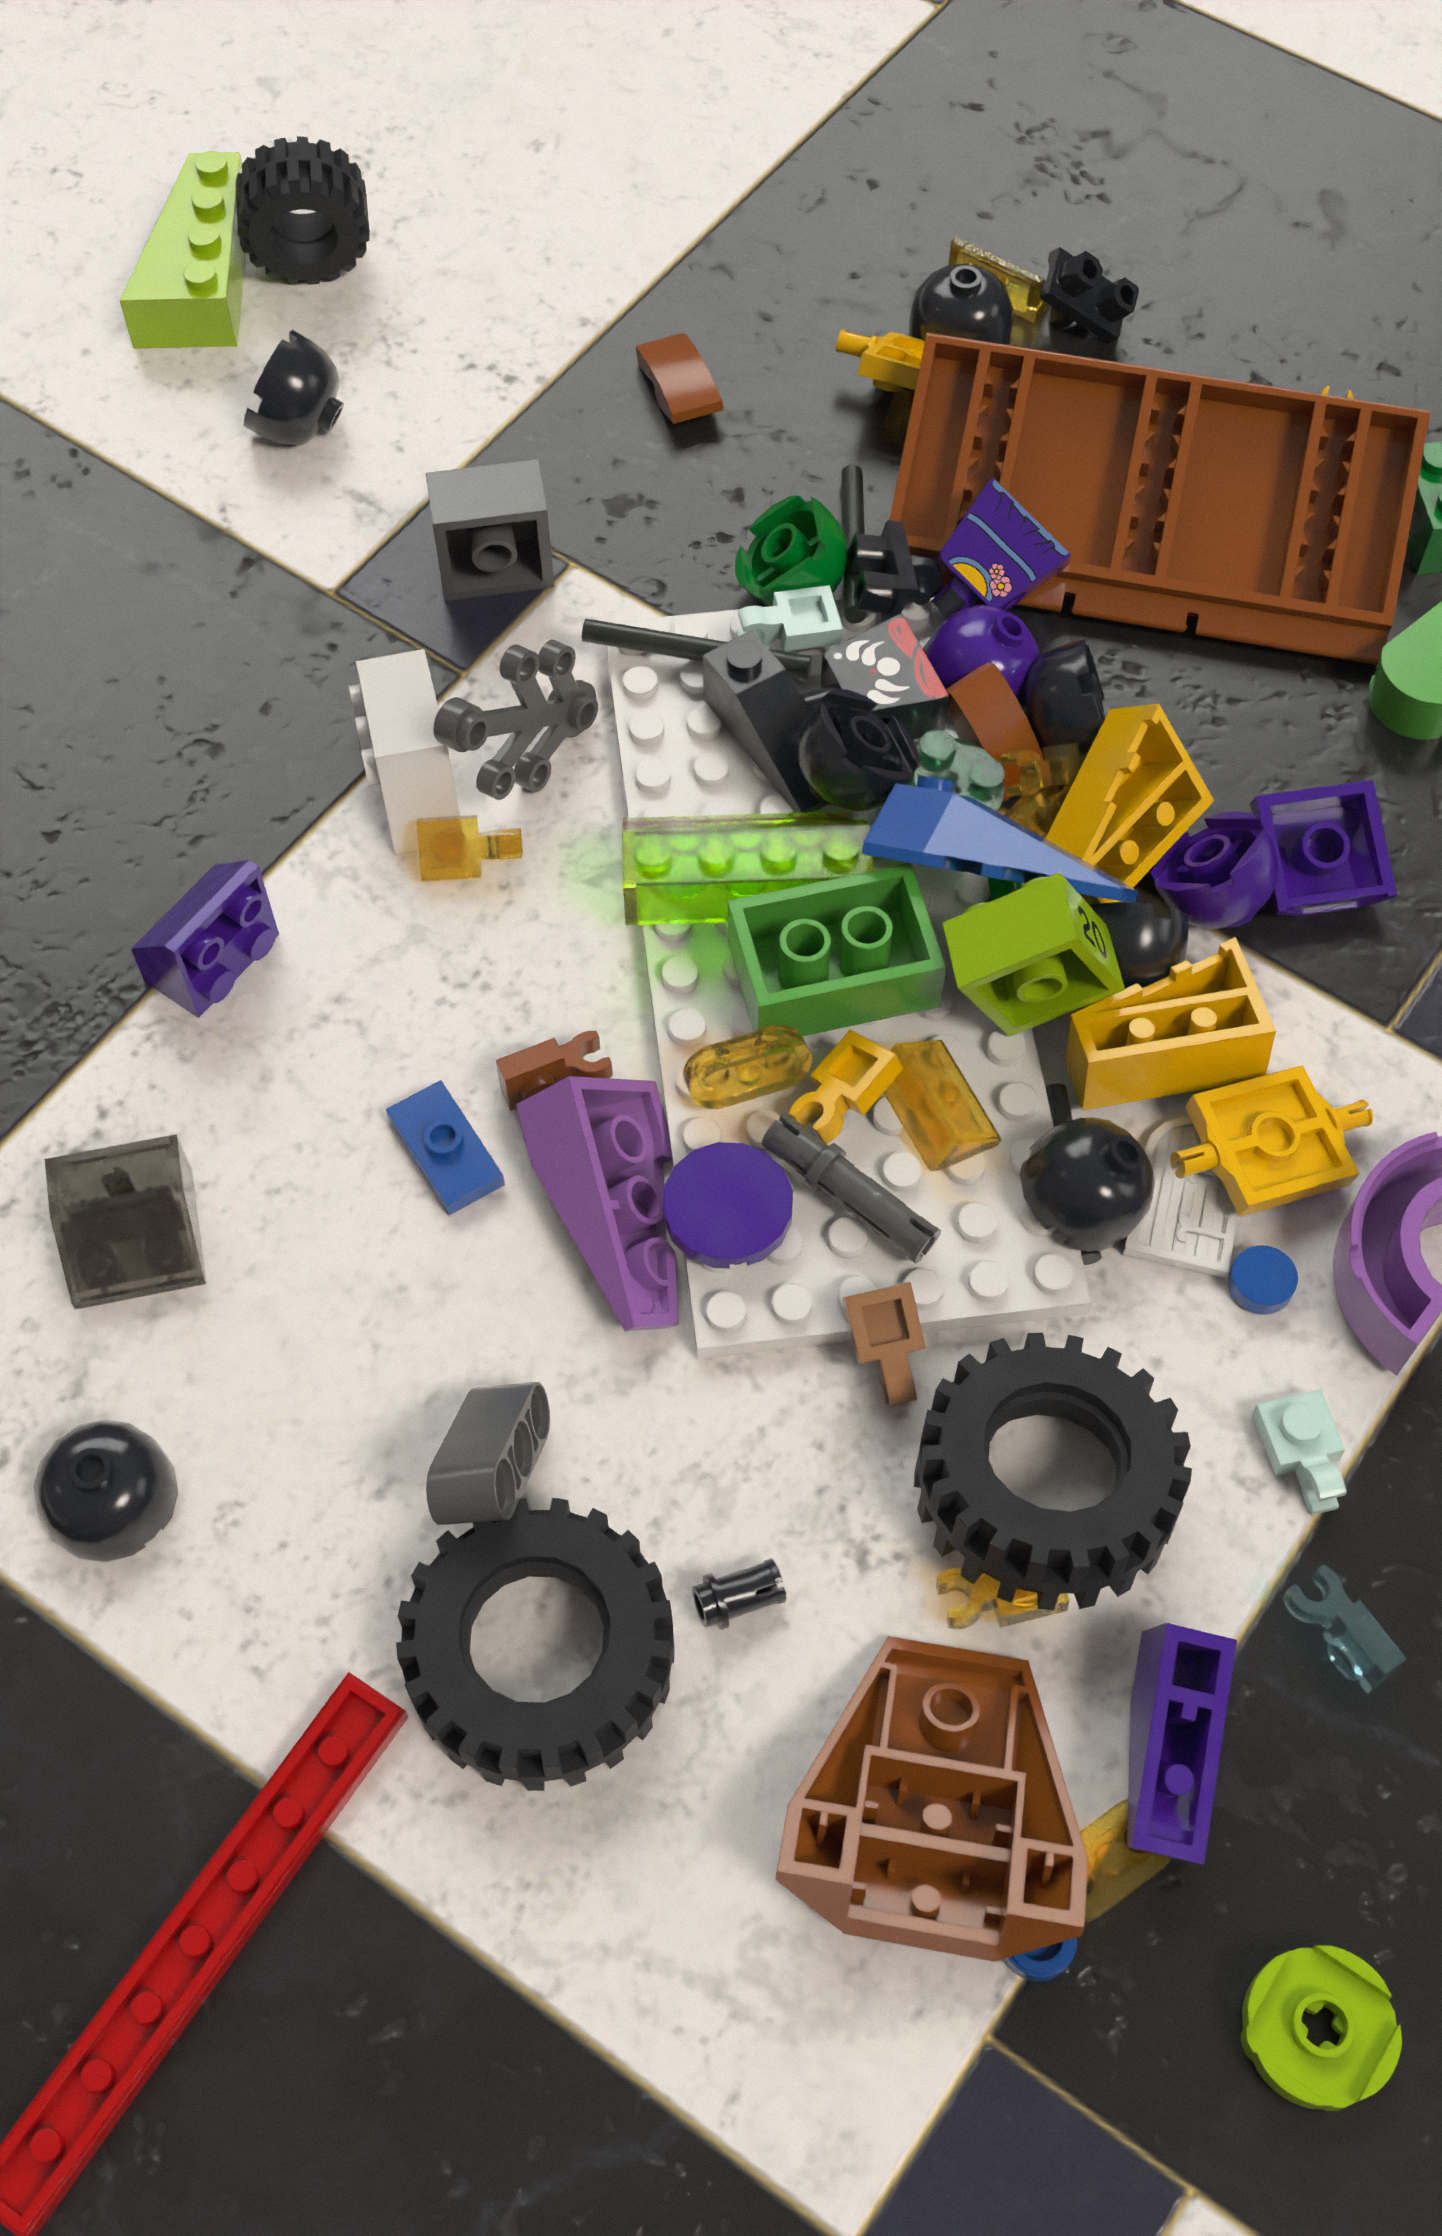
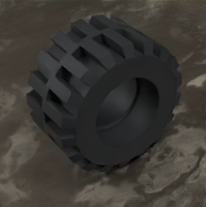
[236,136,370,285]

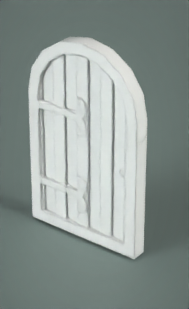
[1123,1116,1238,1278]

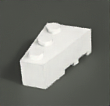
[349,649,465,855]

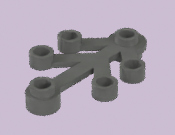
[433,640,598,800]

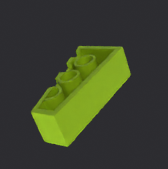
[120,151,246,349]

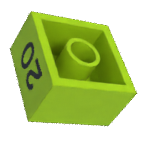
[942,872,1125,1037]

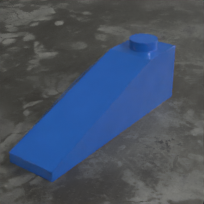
[862,775,1138,902]

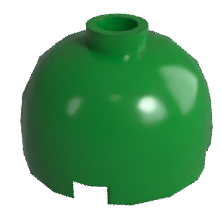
[735,495,849,606]

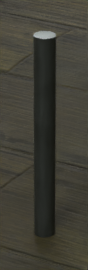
[841,464,867,623]
[582,618,811,679]

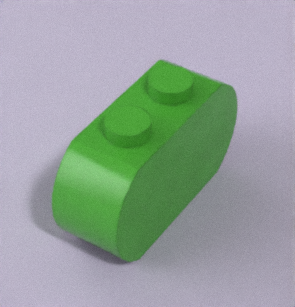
[1368,601,1442,740]

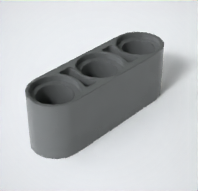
[426,1382,550,1525]

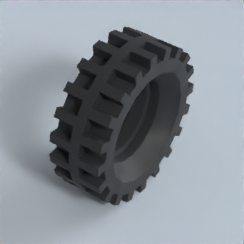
[914,1332,1192,1611]
[396,1498,674,1791]

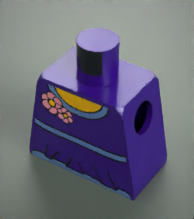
[930,478,1071,619]

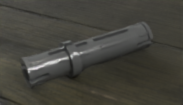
[761,1112,941,1264]

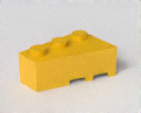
[1045,703,1215,905]
[1065,937,1276,1110]

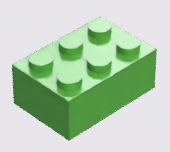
[728,863,946,1046]

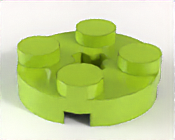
[1241,1946,1402,2111]

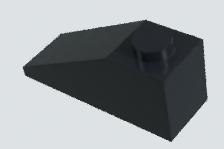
[703,630,828,817]

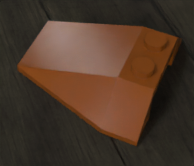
[775,1636,1088,1962]

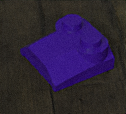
[1250,780,1397,917]

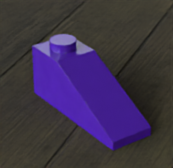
[1127,1623,1237,1865]

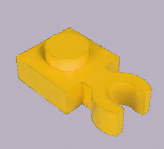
[789,1029,904,1144]

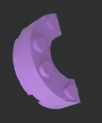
[1333,1131,1442,1376]

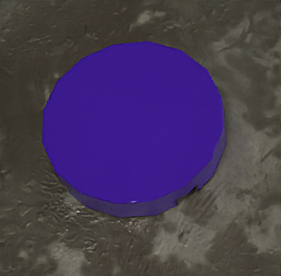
[663,1142,793,1269]

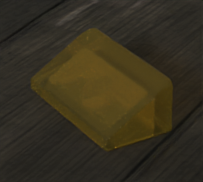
[948,237,1050,323]
[884,1040,1002,1172]

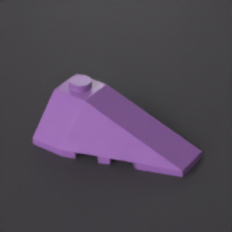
[516,1076,678,1331]

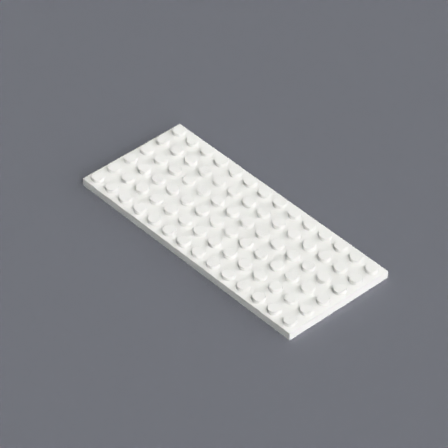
[605,595,1092,1359]

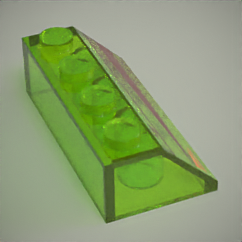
[622,811,873,925]

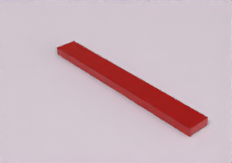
[0,1672,409,2236]

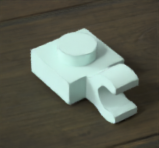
[736,585,843,652]
[1252,1389,1347,1515]

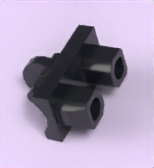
[1039,247,1139,344]
[847,520,943,622]

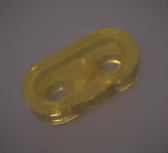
[682,1025,812,1109]
[1080,1799,1172,1922]

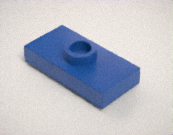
[386,1080,505,1215]

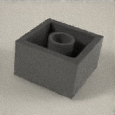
[425,459,554,601]

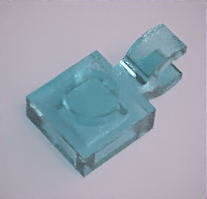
[1283,1565,1406,1694]

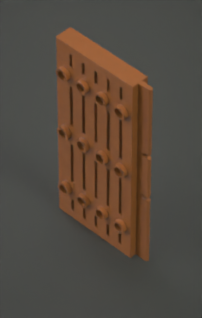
[889,332,1430,665]

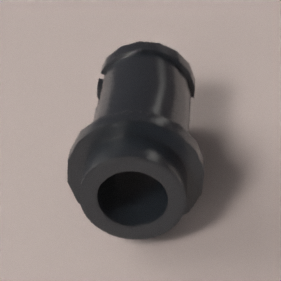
[692,1558,786,1629]

